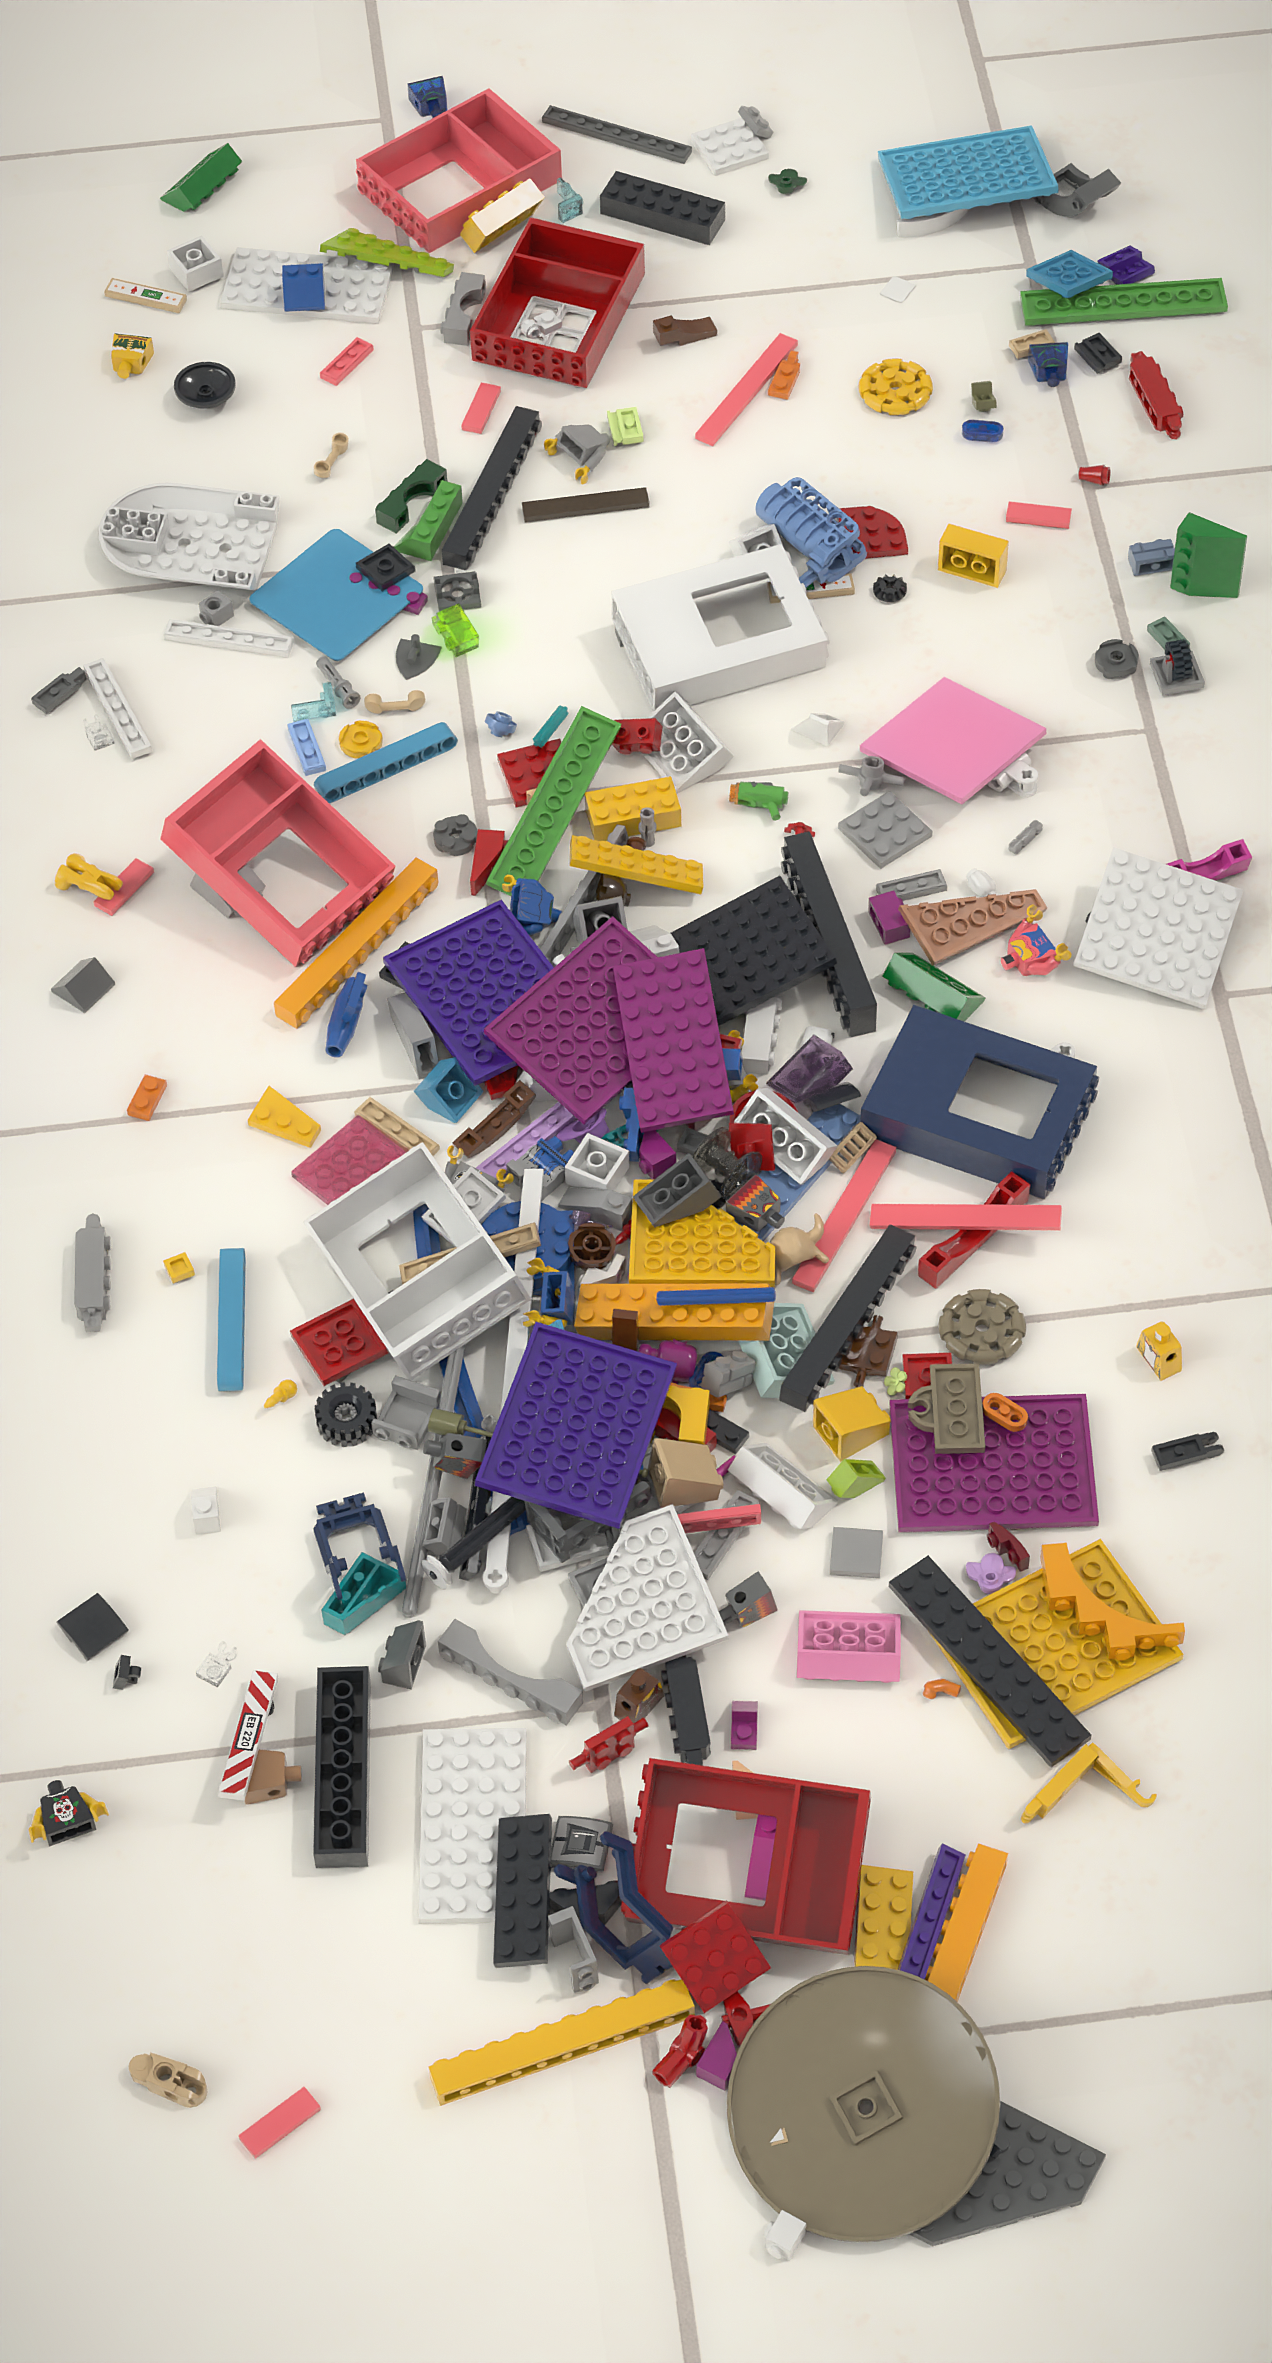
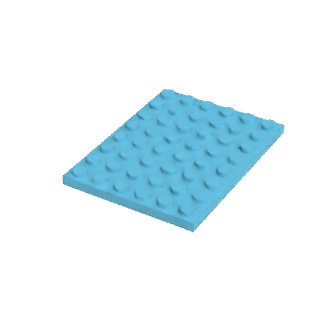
[878,125,1059,219]

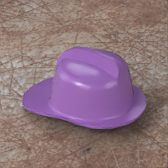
[557,1108,610,1143]

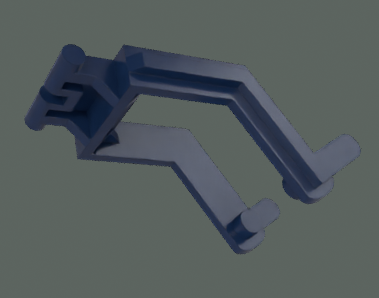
[313,1492,406,1600]
[554,1831,674,1984]

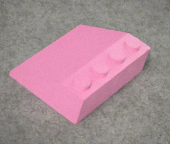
[797,1610,901,1683]

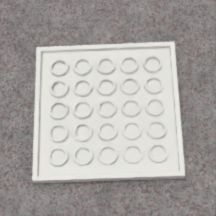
[1073,847,1243,1009]

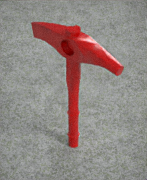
[721,1991,771,2048]

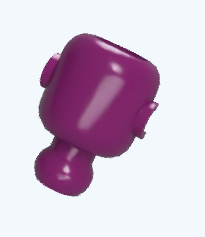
[638,1338,697,1384]

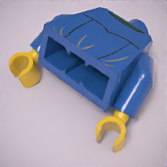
[502,875,562,936]

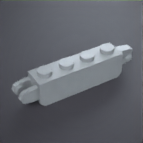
[74,1213,111,1332]

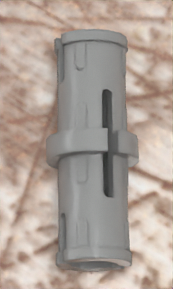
[639,807,656,847]

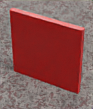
[729,1122,775,1171]

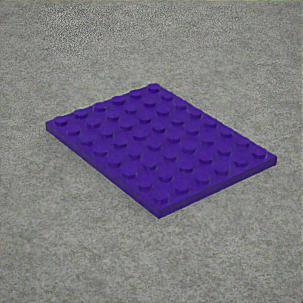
[383,899,554,1086]
[475,1322,677,1529]

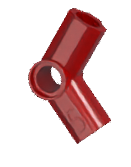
[652,2014,708,2088]

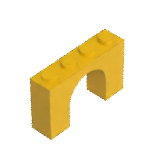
[663,1386,710,1445]

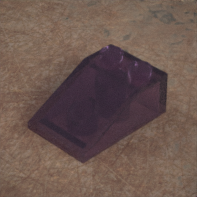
[766,1035,853,1104]

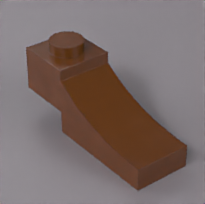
[653,315,717,346]
[612,1309,639,1352]

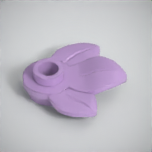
[966,1553,1016,1594]

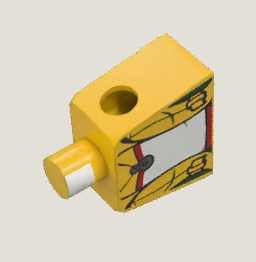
[1136,1321,1182,1381]

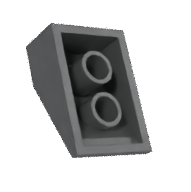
[633,1153,722,1227]

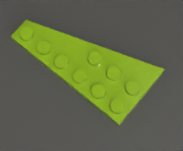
[319,228,454,277]

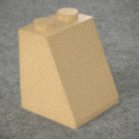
[647,1438,723,1508]

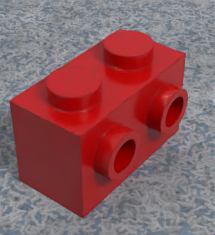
[612,718,663,755]

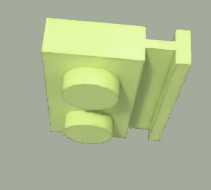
[607,407,644,446]

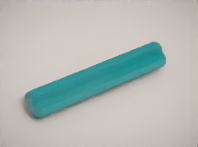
[533,705,569,748]

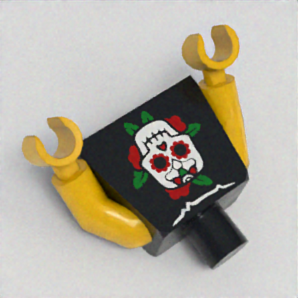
[29,1780,109,1847]

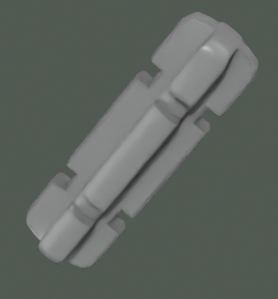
[1008,820,1043,854]

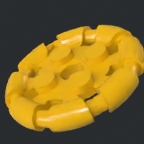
[858,358,933,415]

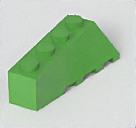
[393,480,463,561]

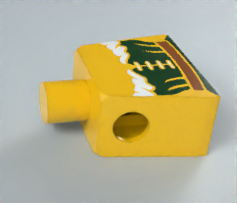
[111,333,154,379]

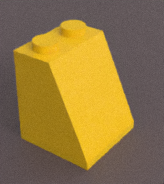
[813,1386,891,1462]

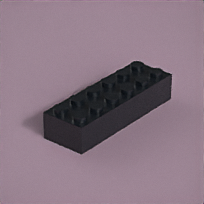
[600,171,725,246]

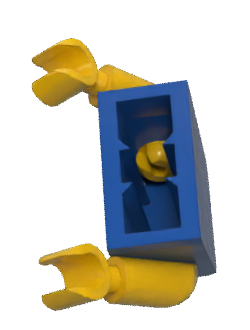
[523,1258,576,1328]

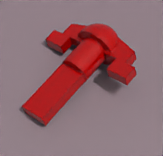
[784,822,815,837]

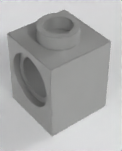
[199,590,234,626]

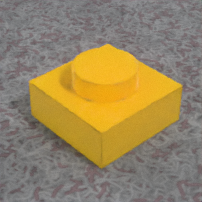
[163,1252,195,1284]

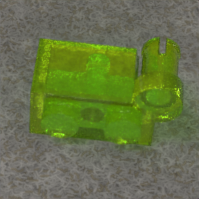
[431,603,479,657]

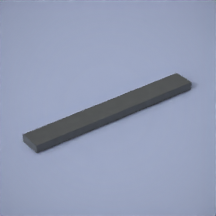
[542,105,692,164]

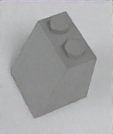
[190,864,266,918]
[573,896,628,944]

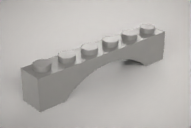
[438,1619,583,1726]

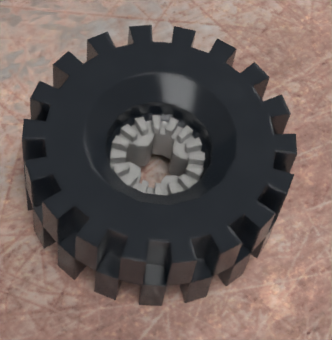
[314,1382,378,1447]

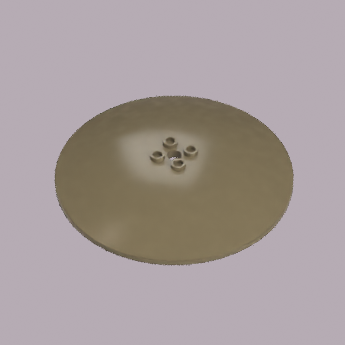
[727,1966,1000,2243]

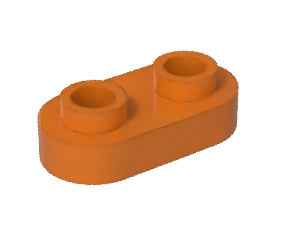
[982,1393,1028,1432]

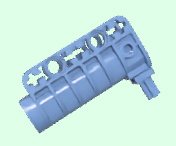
[755,477,867,588]

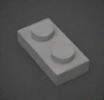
[737,105,774,139]

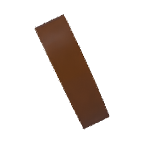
[452,1080,536,1159]

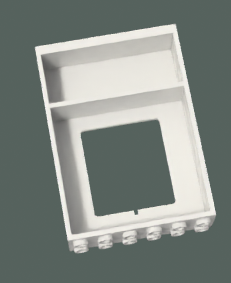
[611,544,830,711]
[303,1142,531,1380]

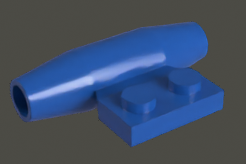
[325,972,368,1057]

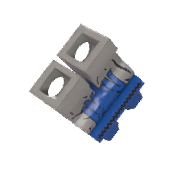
[506,1136,574,1201]

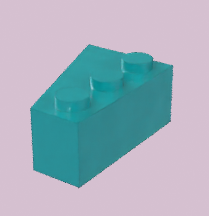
[321,1552,406,1635]

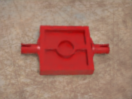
[569,1716,649,1773]

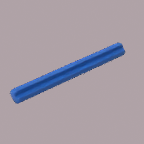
[656,1287,776,1306]

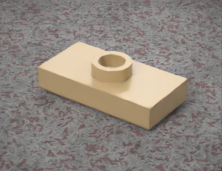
[1009,329,1055,359]

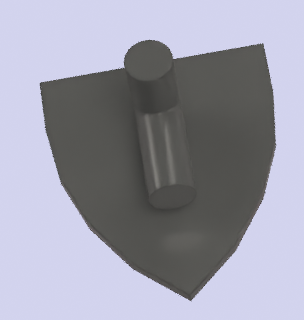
[396,634,442,680]

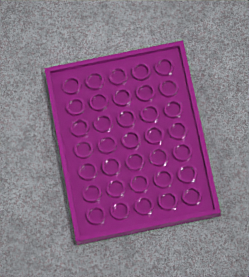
[483,916,657,1125]
[889,1394,1099,1533]

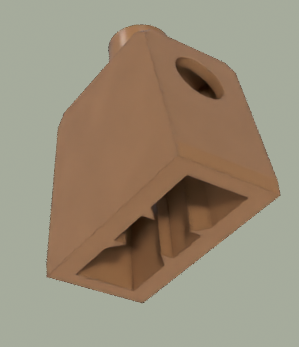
[245,1749,302,1805]

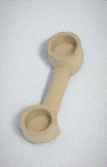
[314,433,349,478]
[364,690,425,714]

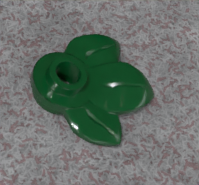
[768,168,807,194]

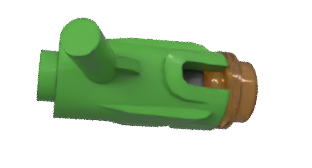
[729,781,789,821]

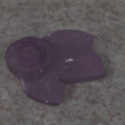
[569,1209,613,1230]

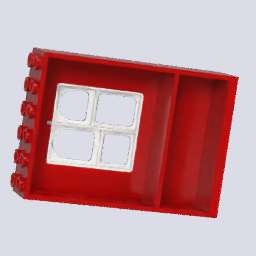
[470,217,645,388]

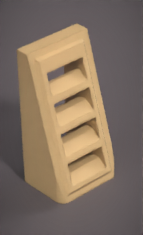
[829,1122,877,1174]

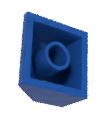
[282,263,325,312]

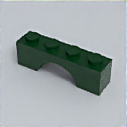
[375,459,448,534]

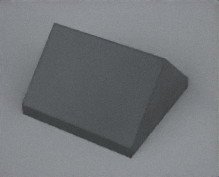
[51,957,115,1013]

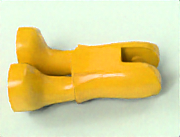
[55,853,123,900]

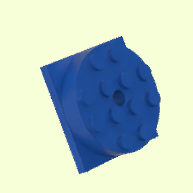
[481,1201,575,1295]

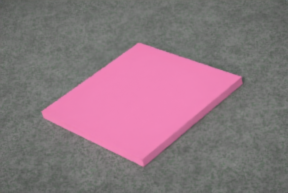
[860,677,1046,804]

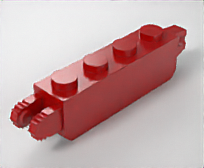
[1129,351,1184,440]

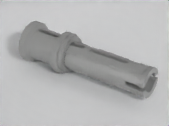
[316,656,361,709]

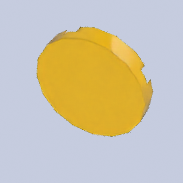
[339,720,383,758]

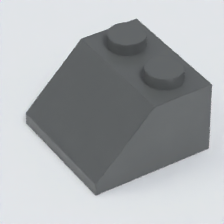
[378,1620,426,1690]

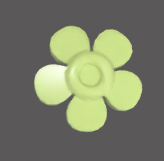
[884,1367,907,1396]

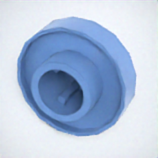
[484,711,517,738]

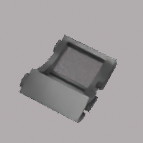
[1033,163,1121,217]

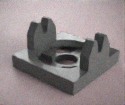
[433,571,481,613]

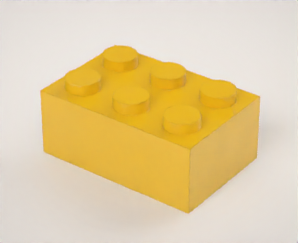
[938,523,1009,588]

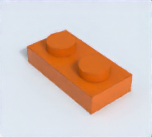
[127,1074,167,1121]

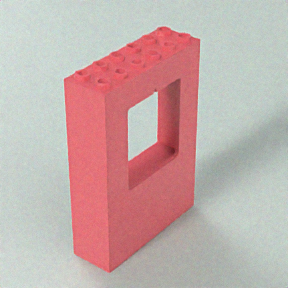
[356,88,562,253]
[160,739,396,967]

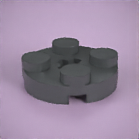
[1095,639,1139,679]
[433,814,478,856]

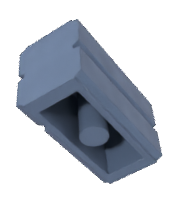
[1128,539,1175,576]

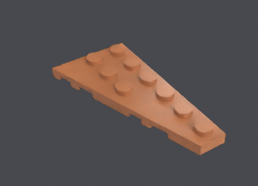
[898,889,1047,966]

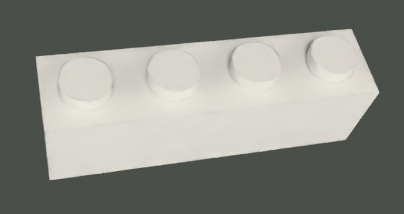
[741,995,782,1074]

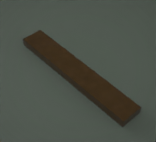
[522,487,649,522]

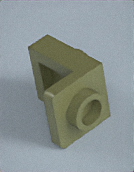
[971,381,997,412]

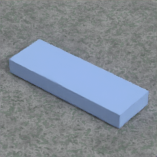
[287,719,326,776]

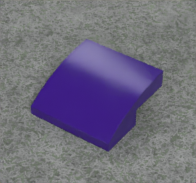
[1097,245,1155,285]

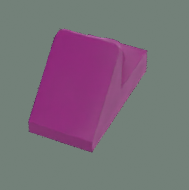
[731,1701,758,1750]

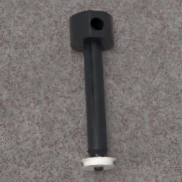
[421,1497,550,1590]

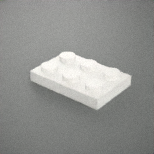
[422,1167,506,1247]

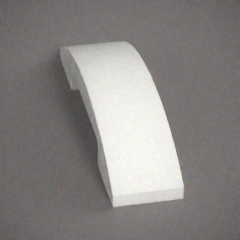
[897,209,969,237]

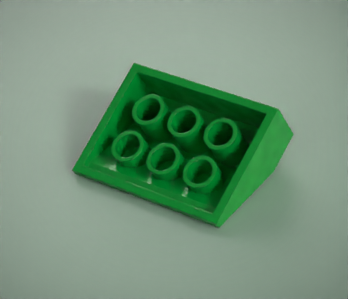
[1170,512,1247,598]

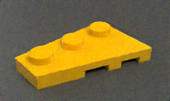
[248,1086,321,1148]

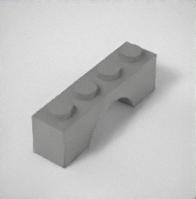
[440,272,486,346]

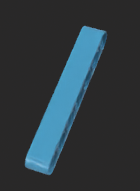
[314,722,458,803]
[217,1248,246,1391]

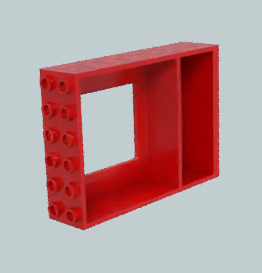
[621,1758,871,1955]

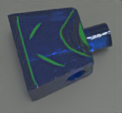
[407,75,447,118]
[1028,342,1068,387]

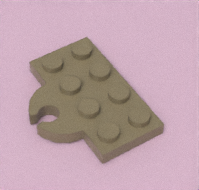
[908,1363,985,1454]

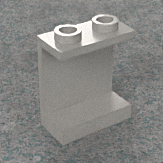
[548,1906,599,1993]

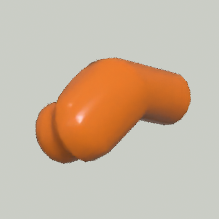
[923,1679,961,1699]

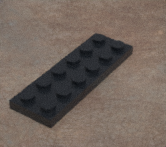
[493,1813,552,1968]

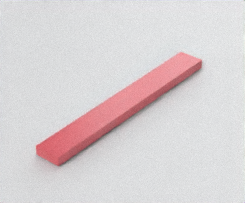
[695,333,798,446]
[792,1139,896,1293]
[870,1204,1062,1230]

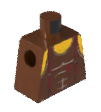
[614,1668,664,1723]

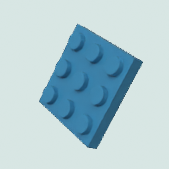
[1026,250,1113,298]

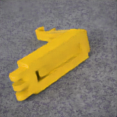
[1021,1742,1157,1824]

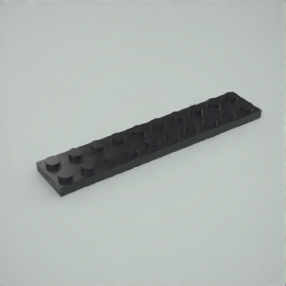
[888,1555,1092,1768]

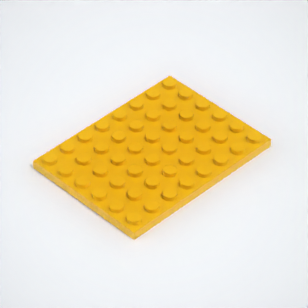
[928,1539,1184,1750]

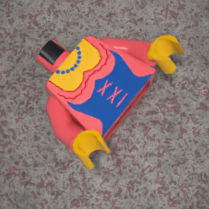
[1001,904,1072,976]

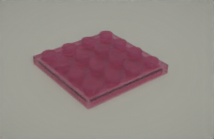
[291,1115,407,1205]

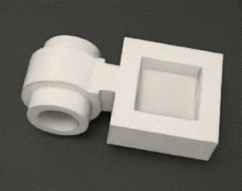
[521,310,562,339]

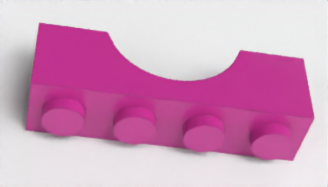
[1166,839,1252,881]

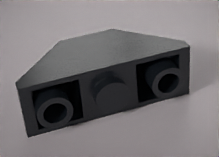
[549,1880,622,1925]

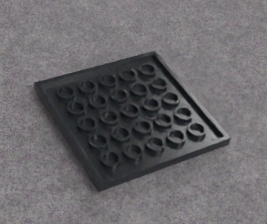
[671,875,838,1026]

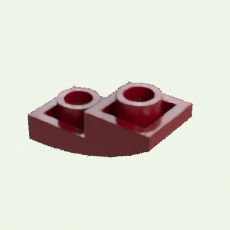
[987,1522,1030,1572]

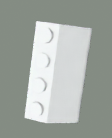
[734,1088,838,1185]
[728,1443,838,1529]

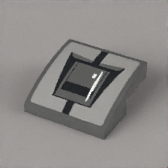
[551,1816,613,1872]

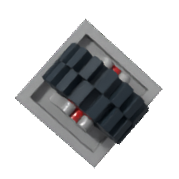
[1150,639,1205,696]

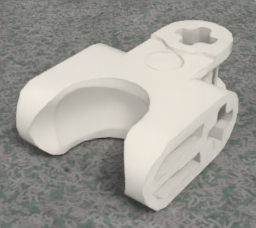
[986,752,1038,797]

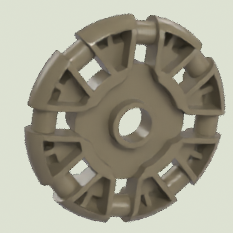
[938,1289,1026,1365]

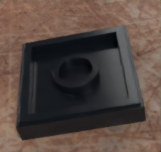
[356,543,416,591]

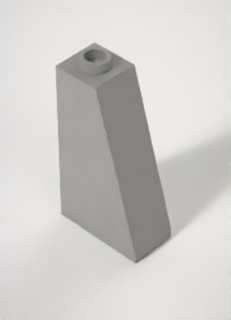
[387,992,439,1079]

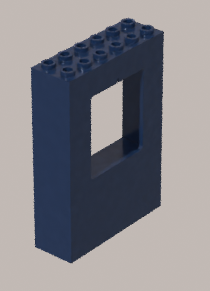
[860,1004,1099,1200]

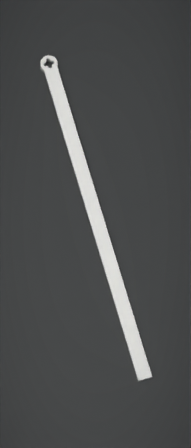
[483,1169,544,1593]

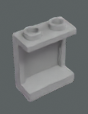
[371,1375,441,1450]

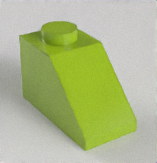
[826,1459,886,1498]

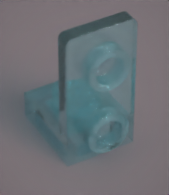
[557,177,584,223]
[291,682,336,722]

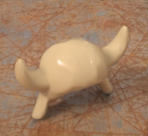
[770,1213,829,1285]

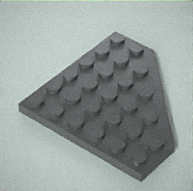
[909,2101,1106,2246]

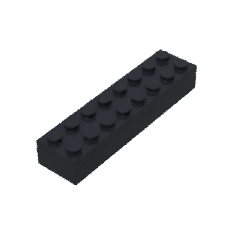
[313,1666,371,1868]

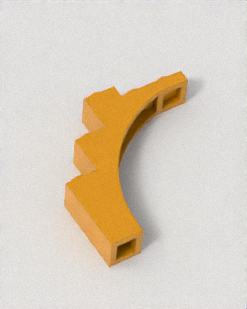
[1040,1543,1185,1661]

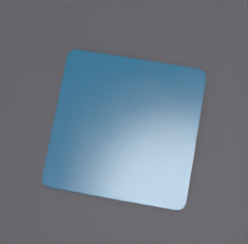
[249,529,423,661]

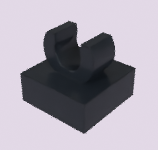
[113,1655,141,1690]

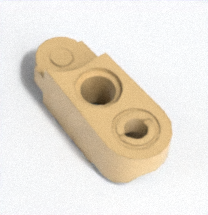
[128,2052,208,2108]

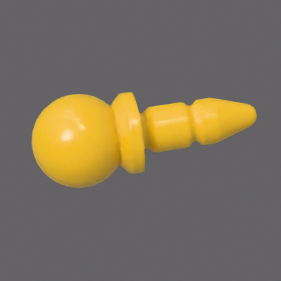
[264,1379,297,1408]

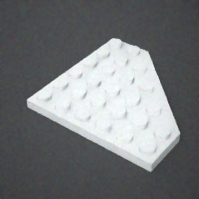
[566,1504,728,1692]

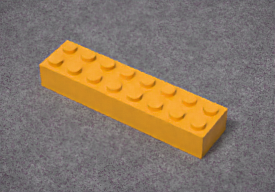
[574,1283,774,1341]

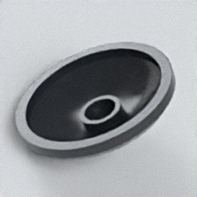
[174,362,236,409]

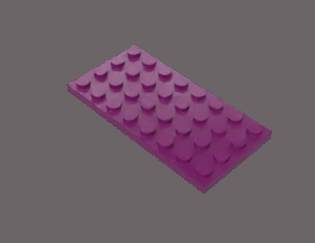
[613,948,734,1133]

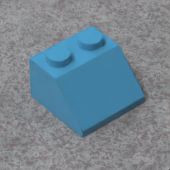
[414,1057,484,1123]

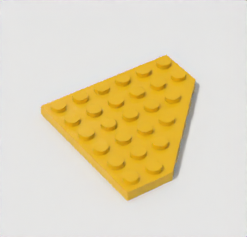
[629,1179,775,1287]

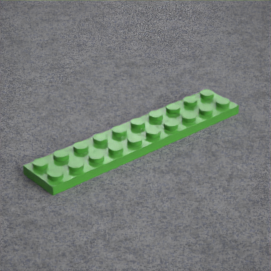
[1020,278,1228,326]
[486,706,621,896]

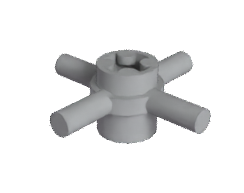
[838,756,905,796]

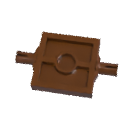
[839,1315,898,1387]

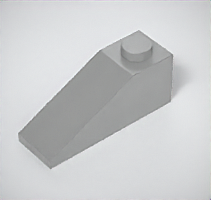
[558,1187,632,1231]

